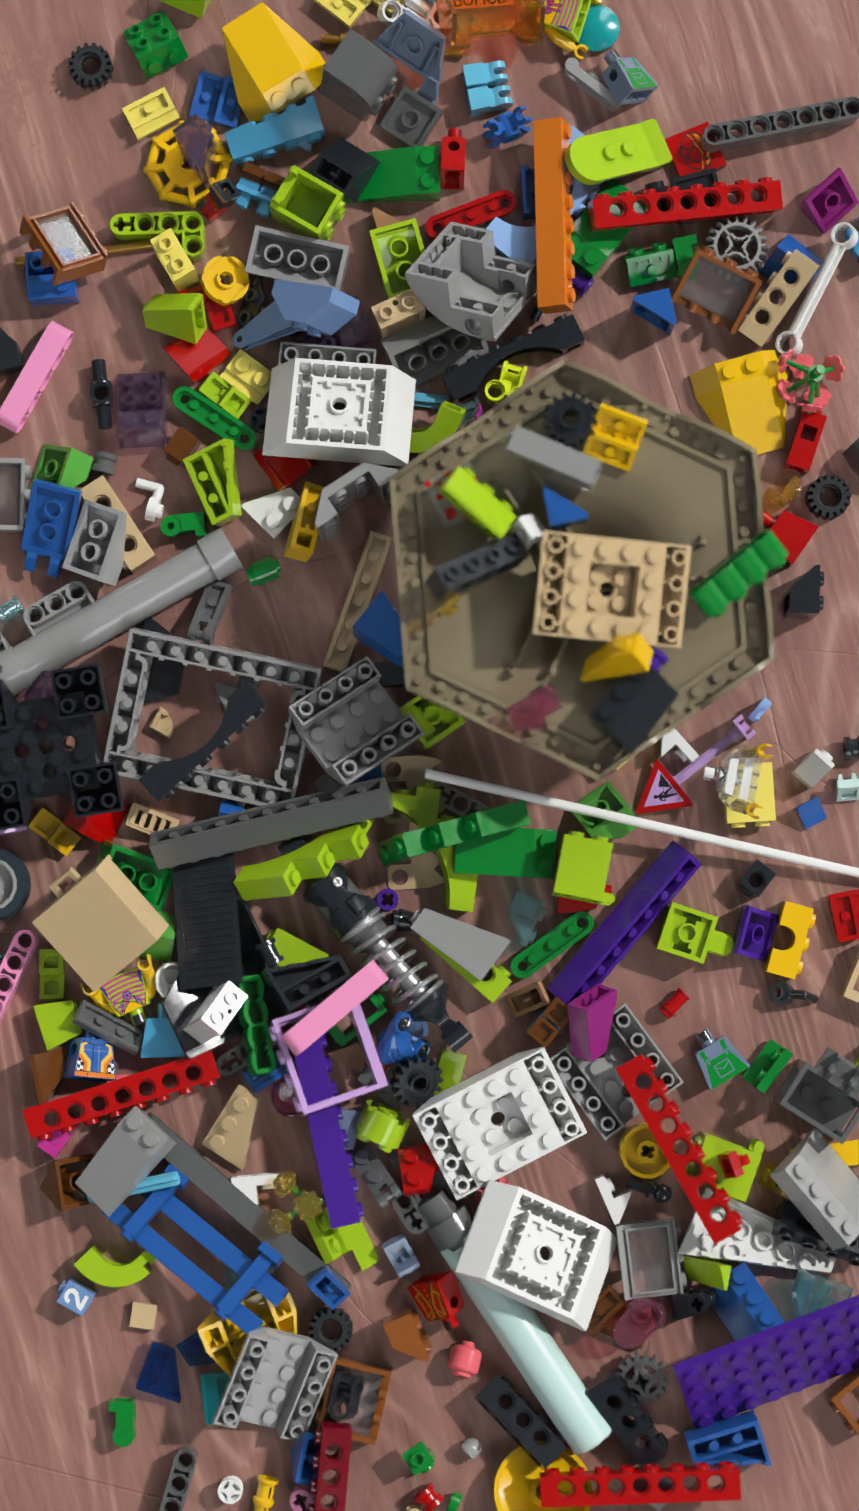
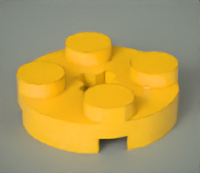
[200,256,249,306]

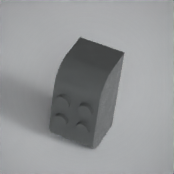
[319,29,398,121]

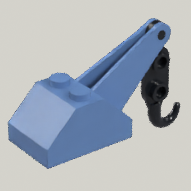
[233,265,360,350]

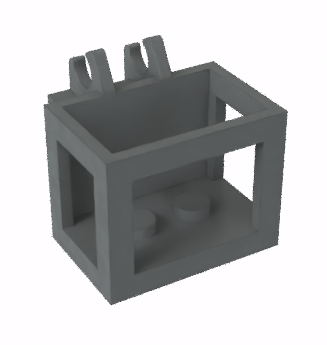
[773,1047,859,1144]

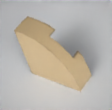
[149,706,174,740]

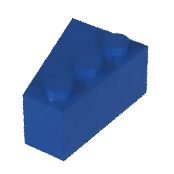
[683,1410,772,1466]

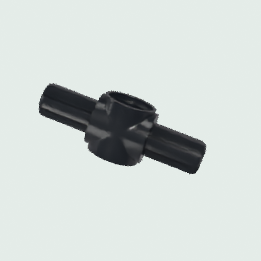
[90,359,114,430]

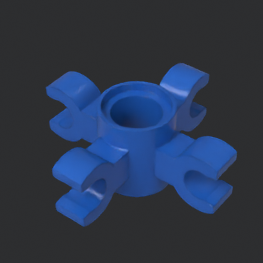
[482,106,532,149]

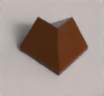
[29,1049,65,1104]
[40,1153,93,1211]

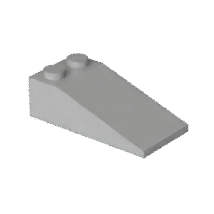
[75,1106,177,1217]

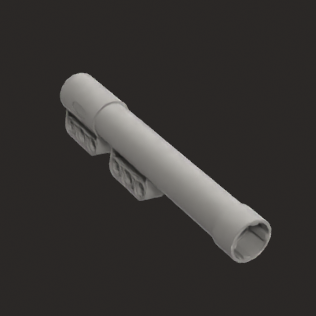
[0,527,243,696]

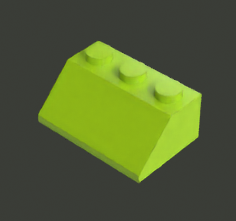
[436,466,516,540]

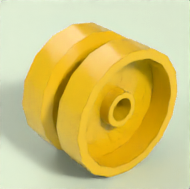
[619,1122,670,1178]

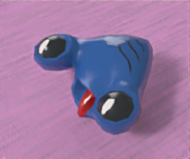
[377,1011,431,1064]

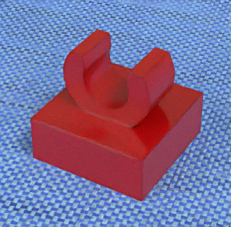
[717,1151,750,1178]

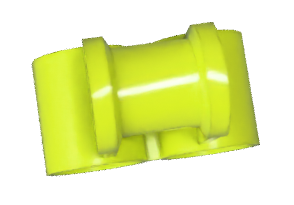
[484,360,528,406]

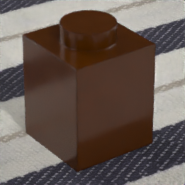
[163,426,201,467]

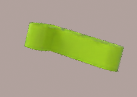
[110,211,206,262]

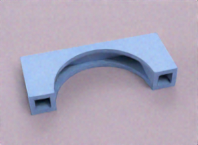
[486,125,608,269]

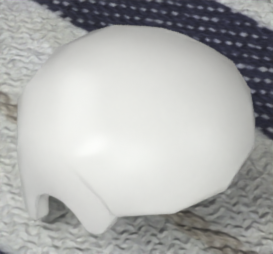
[154,961,179,998]

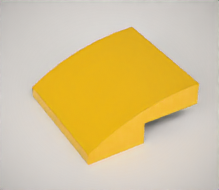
[582,403,648,472]

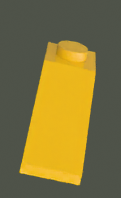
[284,481,325,563]
[580,632,653,682]

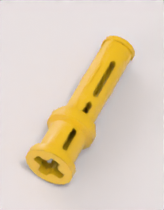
[252,1474,279,1511]

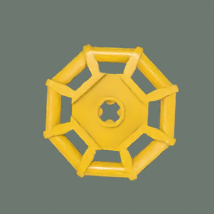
[143,120,233,209]

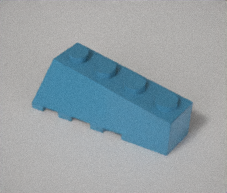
[224,95,326,166]

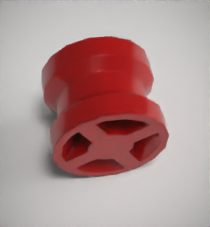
[413,1482,444,1511]

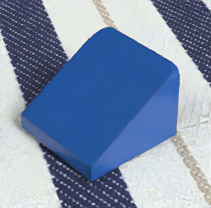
[794,797,827,830]

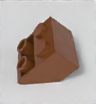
[383,1307,432,1362]

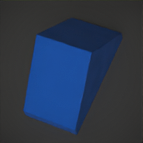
[543,487,589,531]
[307,1264,351,1310]
[290,1432,318,1484]

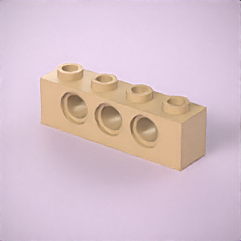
[738,249,820,347]
[80,475,157,574]

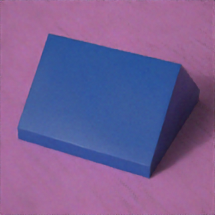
[759,234,824,301]
[630,288,677,335]

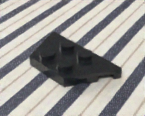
[143,617,185,703]

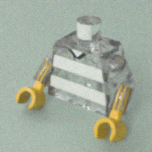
[702,743,772,819]

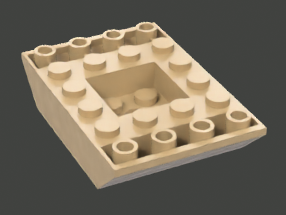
[532,531,692,648]

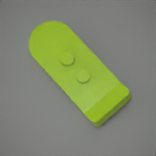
[565,119,672,185]

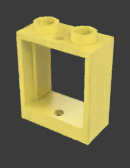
[150,228,200,292]

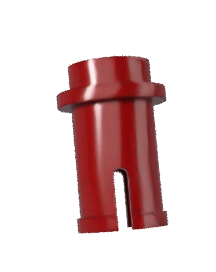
[659,988,690,1019]

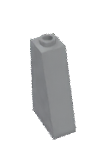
[504,425,603,491]
[409,908,510,980]

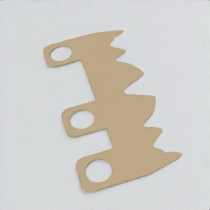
[381,755,445,890]

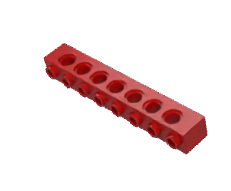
[588,177,783,232]
[22,1049,220,1141]
[616,1054,744,1244]
[539,1461,741,1508]

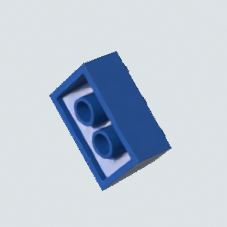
[712,1262,785,1341]

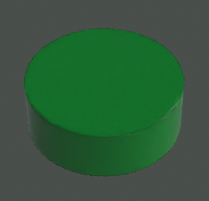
[446,1491,463,1511]

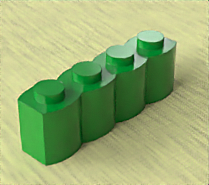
[688,529,789,618]
[235,974,276,1077]

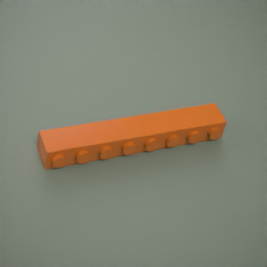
[533,117,576,314]

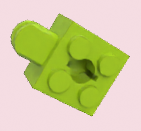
[399,696,466,750]
[655,902,734,964]

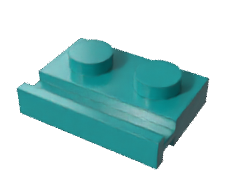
[200,1371,230,1425]

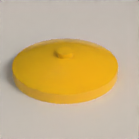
[493,1441,592,1511]

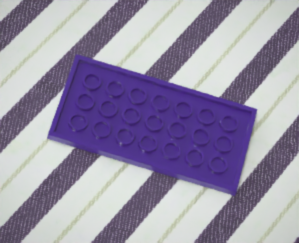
[673,1295,859,1428]

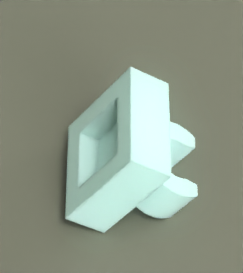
[835,773,859,802]

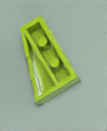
[183,438,242,526]

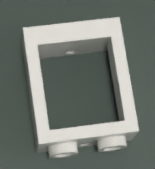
[183,981,248,1044]

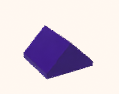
[732,905,779,962]

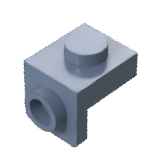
[381,1232,420,1278]

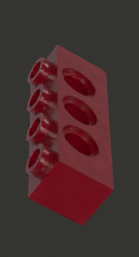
[308,1421,352,1511]

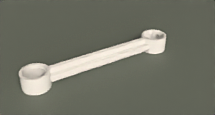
[775,222,858,358]

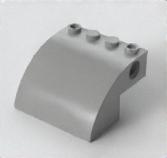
[405,222,537,342]

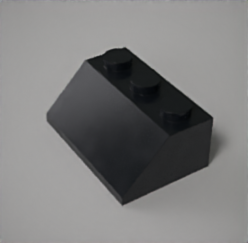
[589,666,679,754]

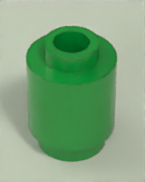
[245,555,282,586]

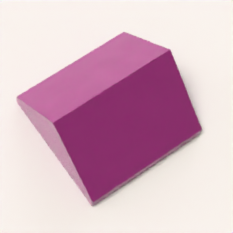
[799,167,859,234]

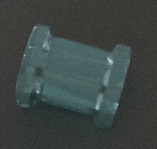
[455,396,484,425]
[0,594,25,625]

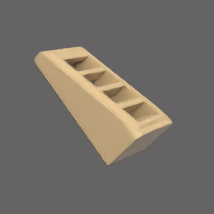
[125,803,180,835]

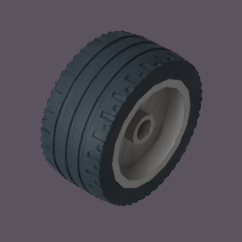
[0,849,31,921]

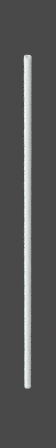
[424,768,859,878]

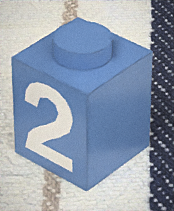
[57,1277,97,1316]

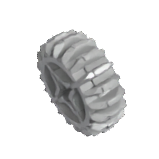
[705,216,769,281]

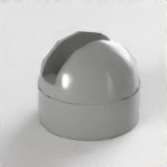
[460,1438,482,1460]

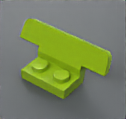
[305,1183,378,1271]

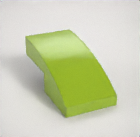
[198,371,252,419]
[39,949,65,1001]

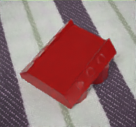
[163,327,231,383]
[253,447,318,491]

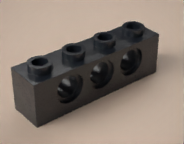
[425,532,529,603]
[771,1199,859,1266]
[585,1367,668,1468]
[474,1374,567,1471]

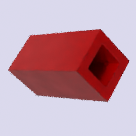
[784,409,827,474]

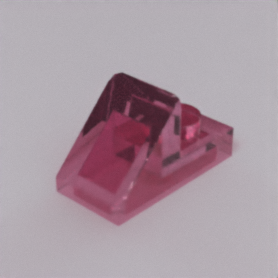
[507,684,562,730]

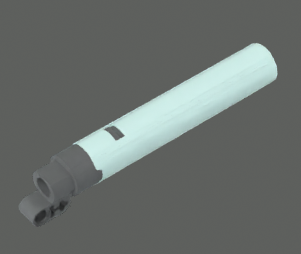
[392,1188,612,1455]

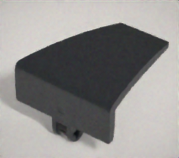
[161,899,285,1059]

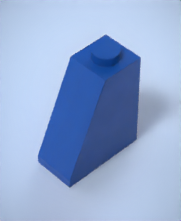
[353,591,404,667]

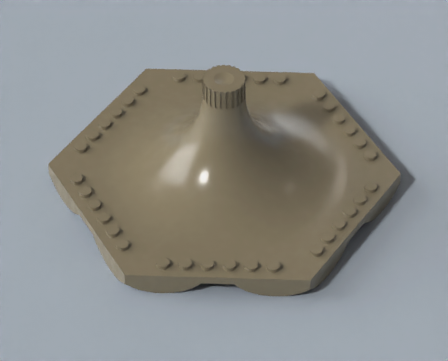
[390,359,774,781]

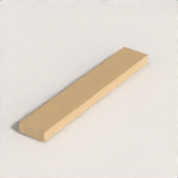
[323,530,393,673]

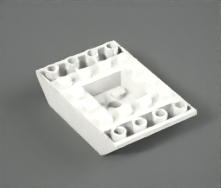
[262,358,416,466]
[412,1046,587,1200]
[454,1180,618,1332]

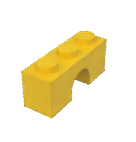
[764,901,816,979]

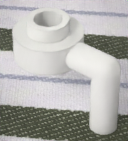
[135,478,165,522]

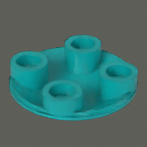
[576,5,620,52]

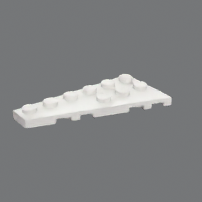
[677,1188,837,1274]

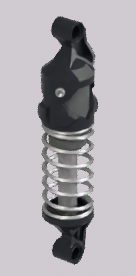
[278,836,473,1053]

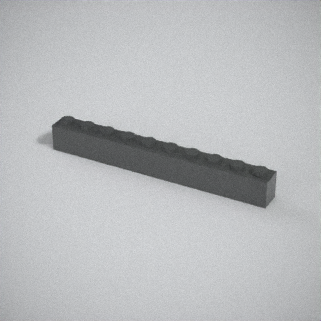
[149,776,393,869]

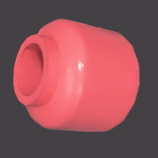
[447,1340,482,1379]

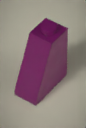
[567,984,617,1062]

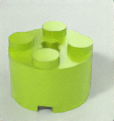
[354,1100,411,1153]

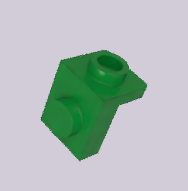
[402,1441,435,1476]

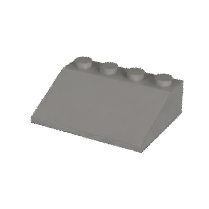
[770,1128,859,1250]

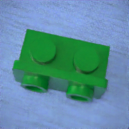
[623,242,678,287]
[742,1039,794,1093]

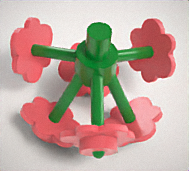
[777,349,845,414]

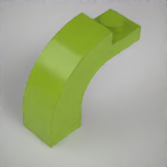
[410,401,467,453]
[74,1245,157,1287]

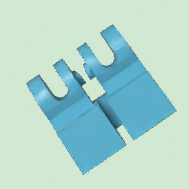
[461,61,513,117]

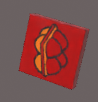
[665,121,727,177]

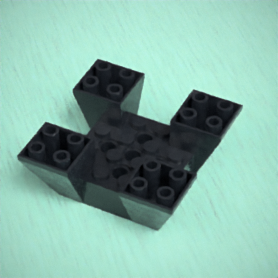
[0,663,124,830]

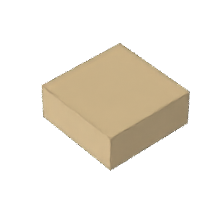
[129,1301,158,1330]

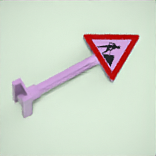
[636,714,756,814]

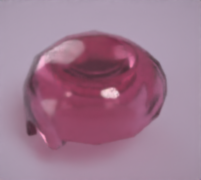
[271,1078,301,1117]

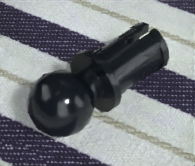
[626,1173,672,1203]

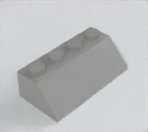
[245,225,350,291]
[380,315,489,386]

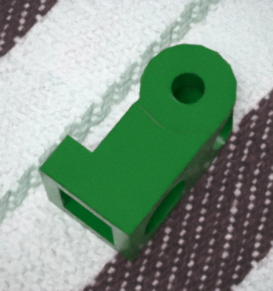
[670,234,700,284]
[160,511,208,539]
[109,1398,136,1447]

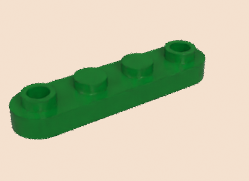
[172,386,257,451]
[511,911,594,979]

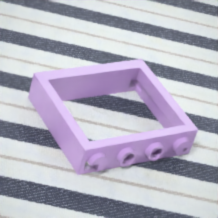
[268,1004,388,1116]

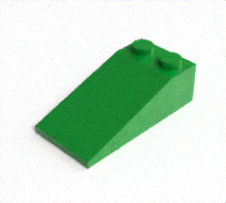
[345,146,440,203]
[571,179,644,279]
[453,828,557,879]

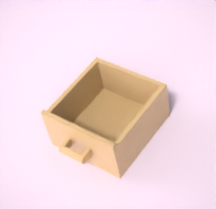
[32,855,169,992]

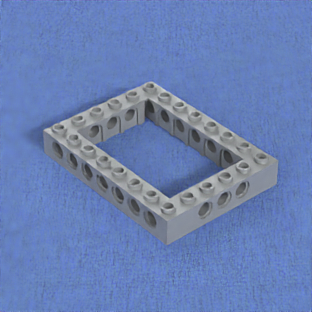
[103,627,323,806]

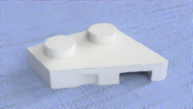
[241,488,300,539]

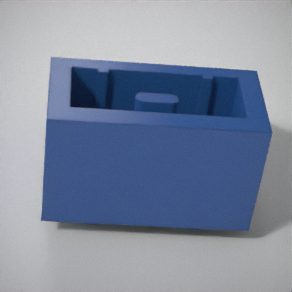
[25,249,79,306]

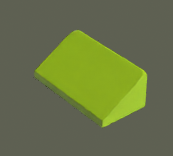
[434,1049,467,1095]
[683,1255,731,1291]

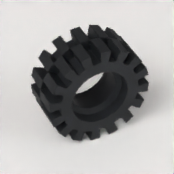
[68,43,113,90]
[805,474,851,520]
[308,1306,353,1352]

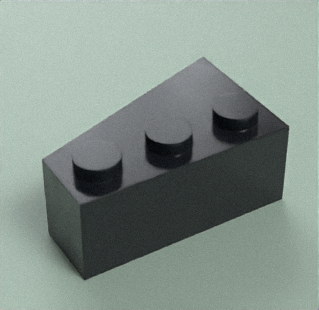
[261,955,352,1016]

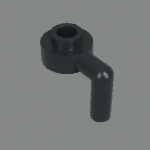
[769,981,818,1007]

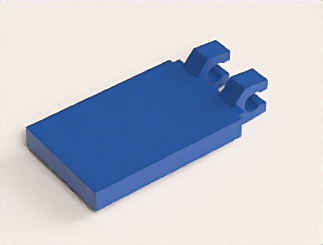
[21,479,82,578]

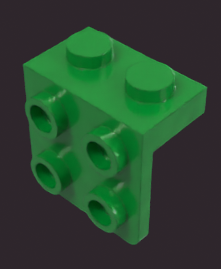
[123,11,189,79]

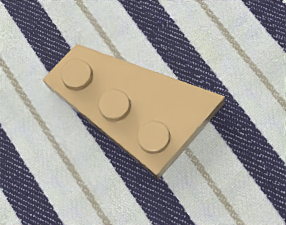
[202,1084,260,1170]

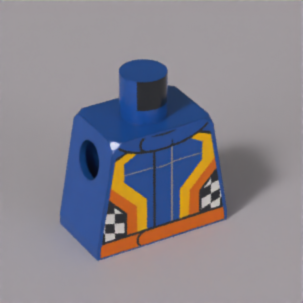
[63,1029,116,1082]

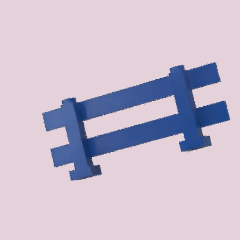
[101,1164,289,1334]

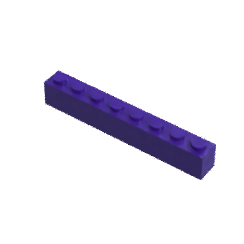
[547,840,702,1005]
[294,1033,364,1229]

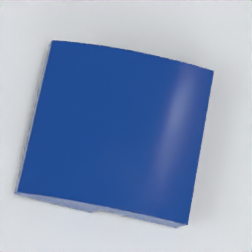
[187,70,241,129]

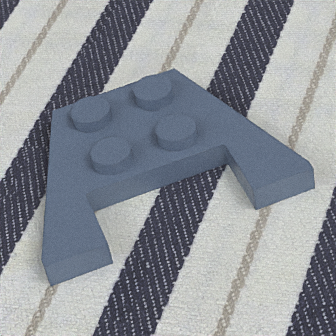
[371,10,447,106]

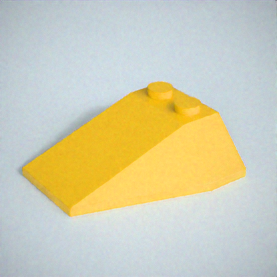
[221,2,326,122]
[689,350,788,455]
[197,1287,297,1377]

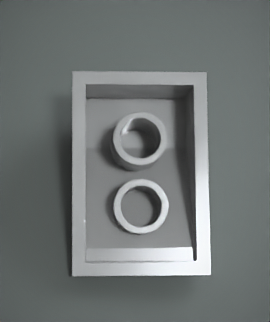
[62,499,127,586]

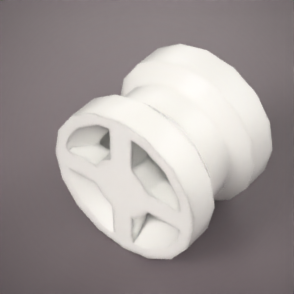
[218,1475,243,1504]

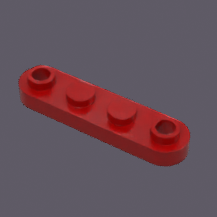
[426,190,516,240]

